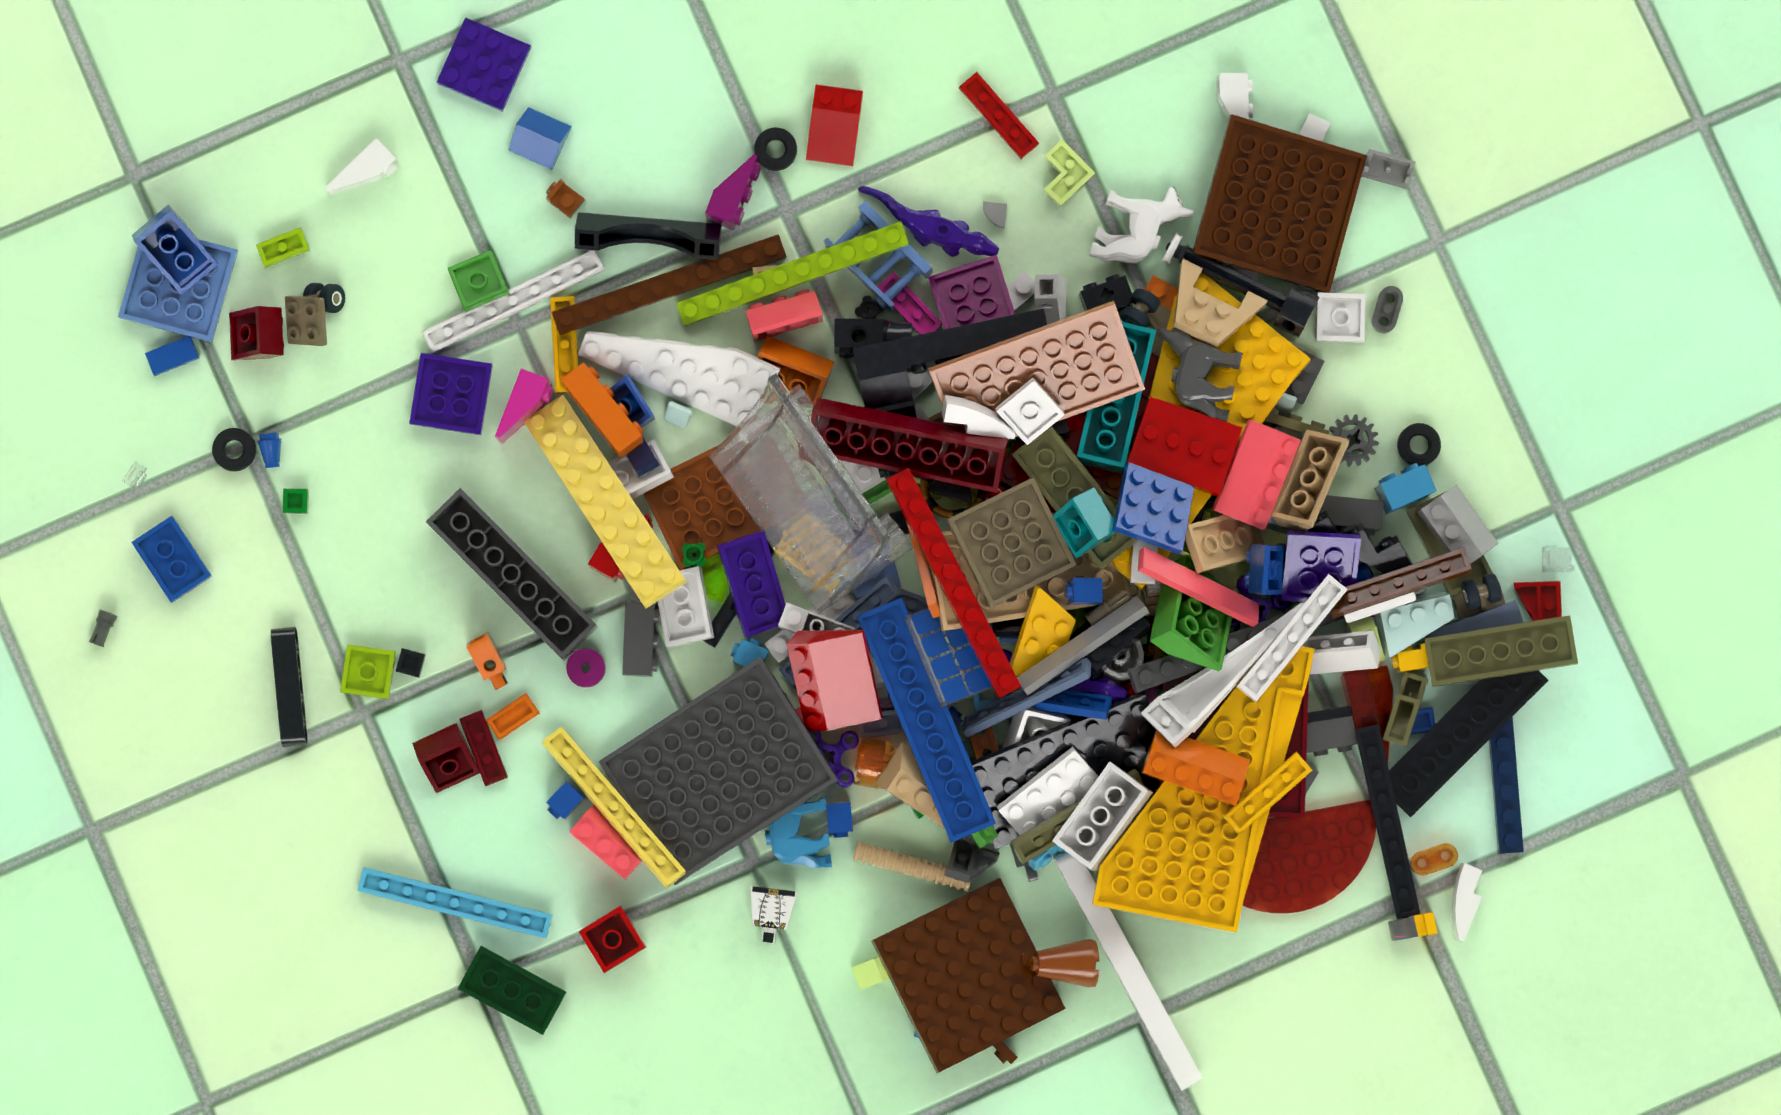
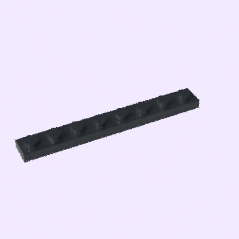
[1355,724,1421,919]

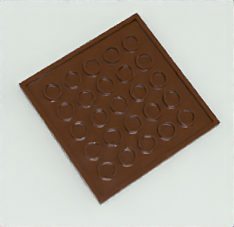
[1192,114,1367,293]
[871,878,1066,1073]

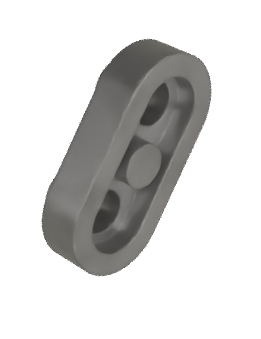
[1371,286,1403,334]

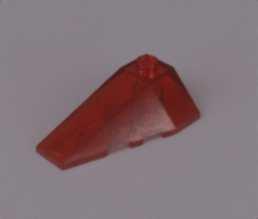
[1340,666,1393,764]

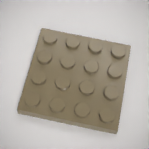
[946,477,1077,608]

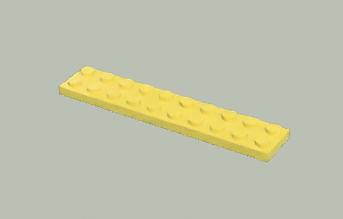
[524,395,687,609]

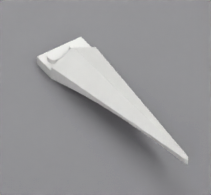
[1141,603,1304,748]

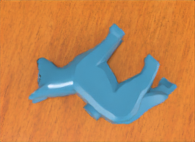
[765,797,832,868]

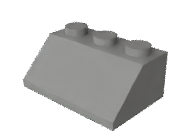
[1417,485,1499,564]

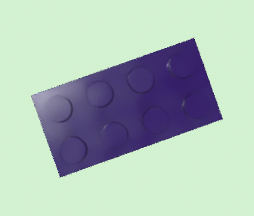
[717,530,786,638]

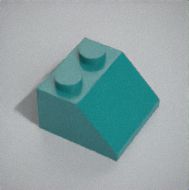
[1053,488,1116,558]

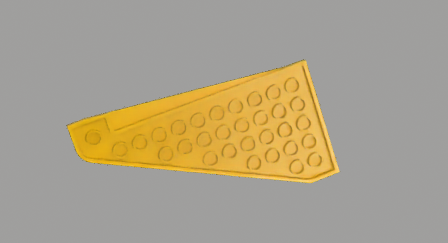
[1112,273,1311,590]
[1092,646,1315,933]

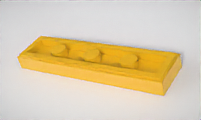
[550,296,579,394]
[1222,752,1313,835]

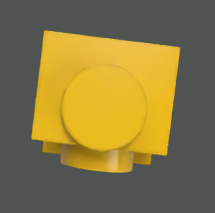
[1391,643,1429,673]

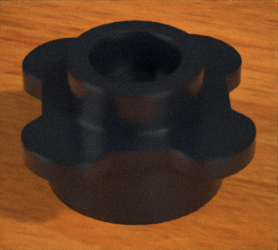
[855,296,883,319]

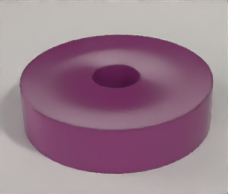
[566,649,606,688]

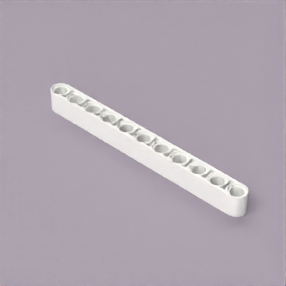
[1053,851,1203,1091]

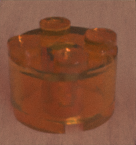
[854,737,895,789]

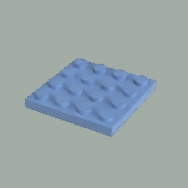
[118,240,238,343]

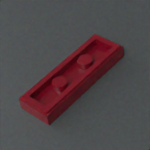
[459,710,508,787]

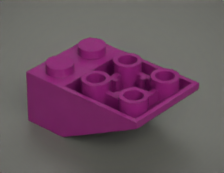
[705,154,761,231]

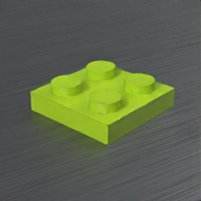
[340,644,396,699]

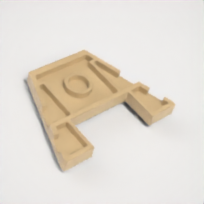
[1173,259,1268,348]

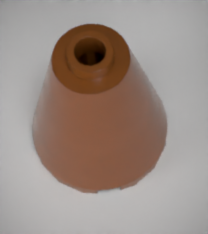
[1030,939,1099,988]

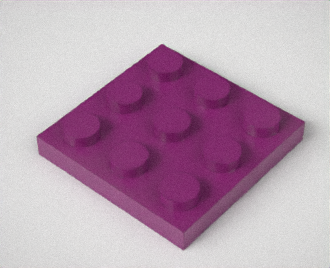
[928,254,1015,329]

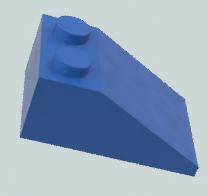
[132,204,218,295]
[1245,544,1285,595]

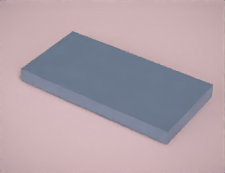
[1425,600,1524,638]

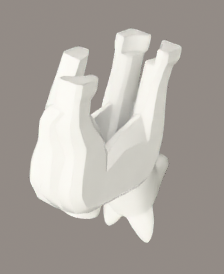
[1089,187,1194,264]

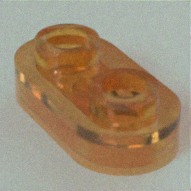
[1410,843,1458,875]

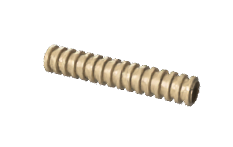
[853,841,971,892]

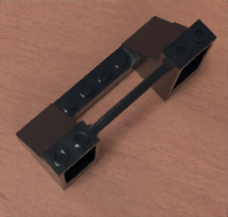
[852,308,1070,479]

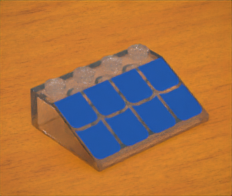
[904,608,993,708]

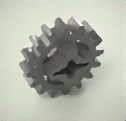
[1329,414,1379,467]

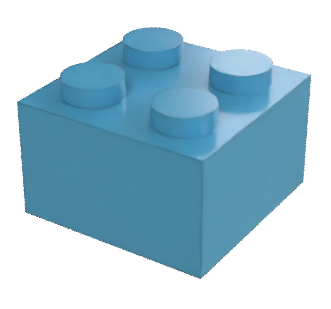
[1375,463,1437,515]

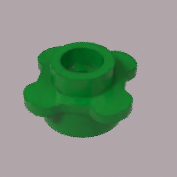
[682,543,706,567]

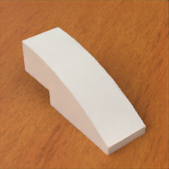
[942,395,1015,439]
[1452,863,1482,942]

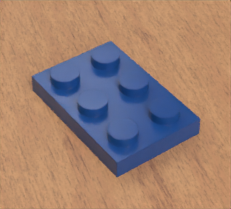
[131,516,213,603]

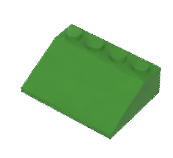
[1150,555,1232,671]

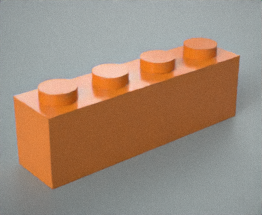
[560,362,644,459]

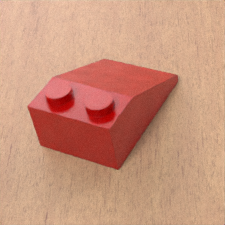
[806,84,863,167]

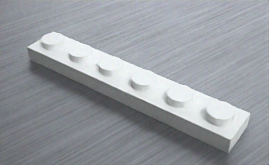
[1237,574,1348,703]

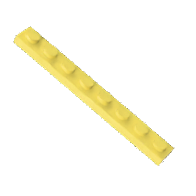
[542,727,686,889]

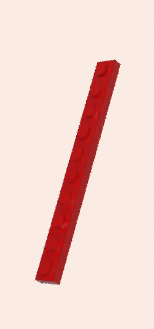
[886,468,1021,698]

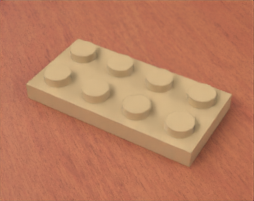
[1185,515,1265,574]

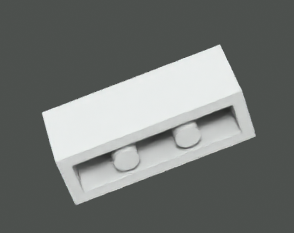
[1302,631,1381,675]

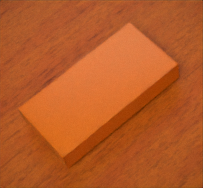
[486,693,540,740]

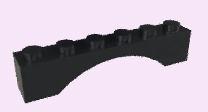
[574,212,722,260]

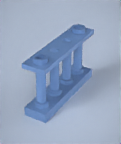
[824,201,933,312]

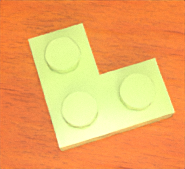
[1044,139,1095,207]

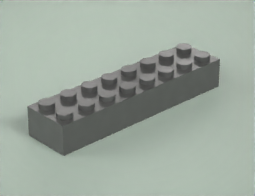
[426,488,598,660]

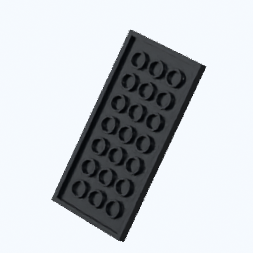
[970,691,1159,850]

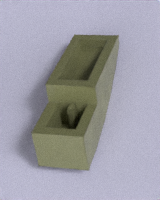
[1383,671,1428,747]

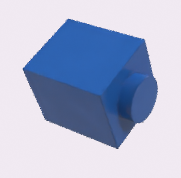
[1064,578,1103,605]
[546,781,585,819]
[826,802,853,838]

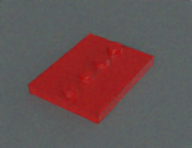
[1127,396,1242,497]

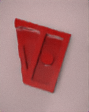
[1514,581,1562,621]

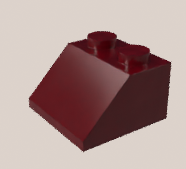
[229,306,284,361]
[412,723,480,793]

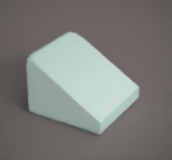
[1274,393,1297,417]
[664,401,692,429]

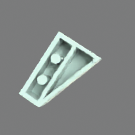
[1375,591,1455,658]

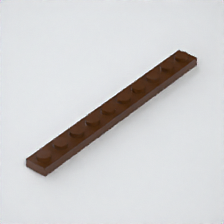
[552,234,787,336]

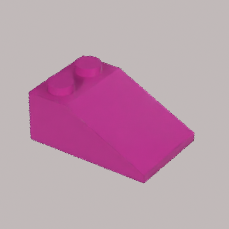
[495,369,554,443]

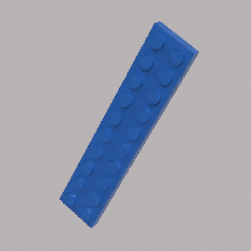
[856,597,996,843]

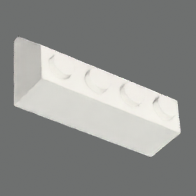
[1052,762,1154,872]

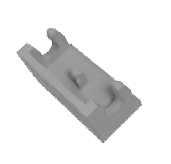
[1361,149,1416,189]

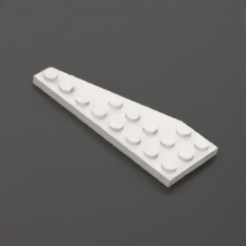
[578,331,781,431]

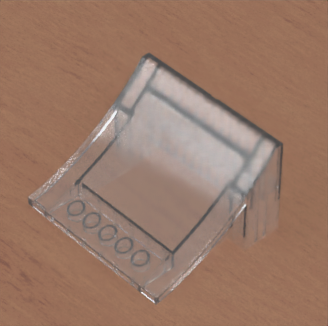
[709,373,913,614]

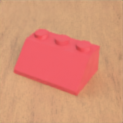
[746,289,823,342]
[569,804,642,880]

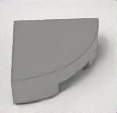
[983,201,1007,229]

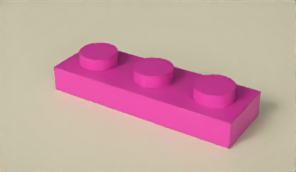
[877,271,943,335]

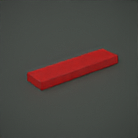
[959,72,1039,159]

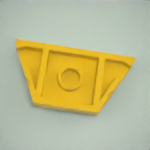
[1010,585,1076,676]

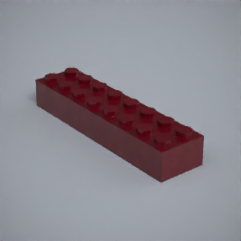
[806,398,1008,493]

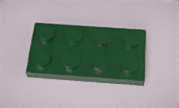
[457,945,567,1035]

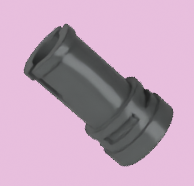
[89,609,118,647]

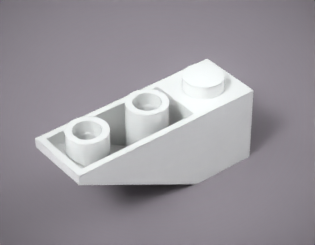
[1217,73,1253,120]
[1034,274,1067,325]
[778,603,855,633]

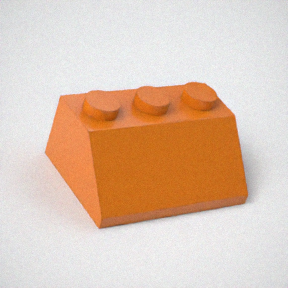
[758,336,834,413]

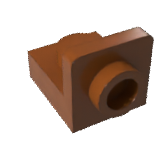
[546,179,585,219]

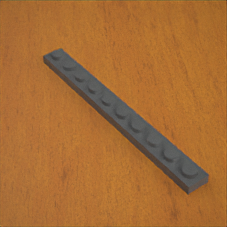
[1127,612,1344,693]

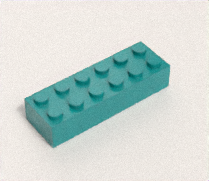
[1076,321,1156,474]

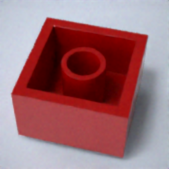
[578,906,647,973]

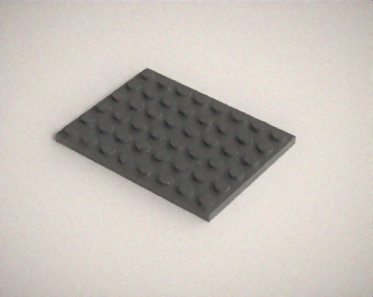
[599,657,839,885]

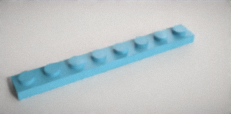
[357,867,553,938]

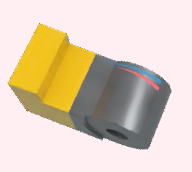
[1388,912,1438,941]

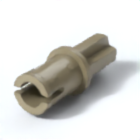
[1085,589,1132,626]

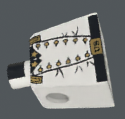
[751,886,797,943]

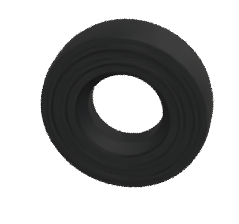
[754,127,797,171]
[1397,423,1441,467]
[212,428,256,472]

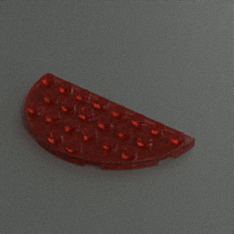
[1242,800,1376,913]

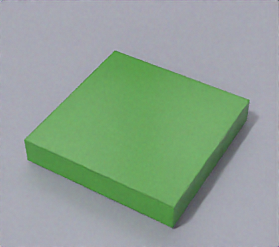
[447,250,510,312]

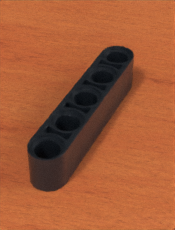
[271,627,308,747]

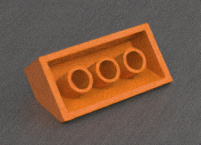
[1141,730,1250,806]

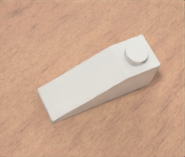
[325,138,399,195]

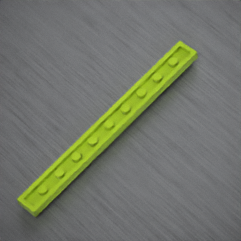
[676,221,910,326]

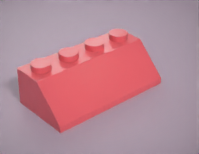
[1212,419,1301,531]

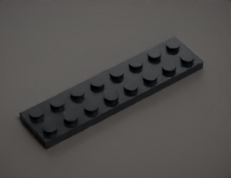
[1389,671,1549,818]

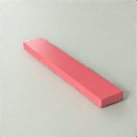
[1138,547,1259,627]

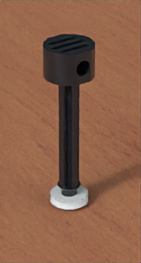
[1162,231,1320,338]

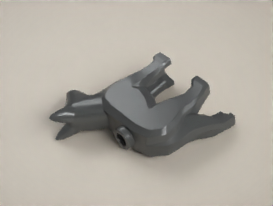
[1158,328,1242,422]

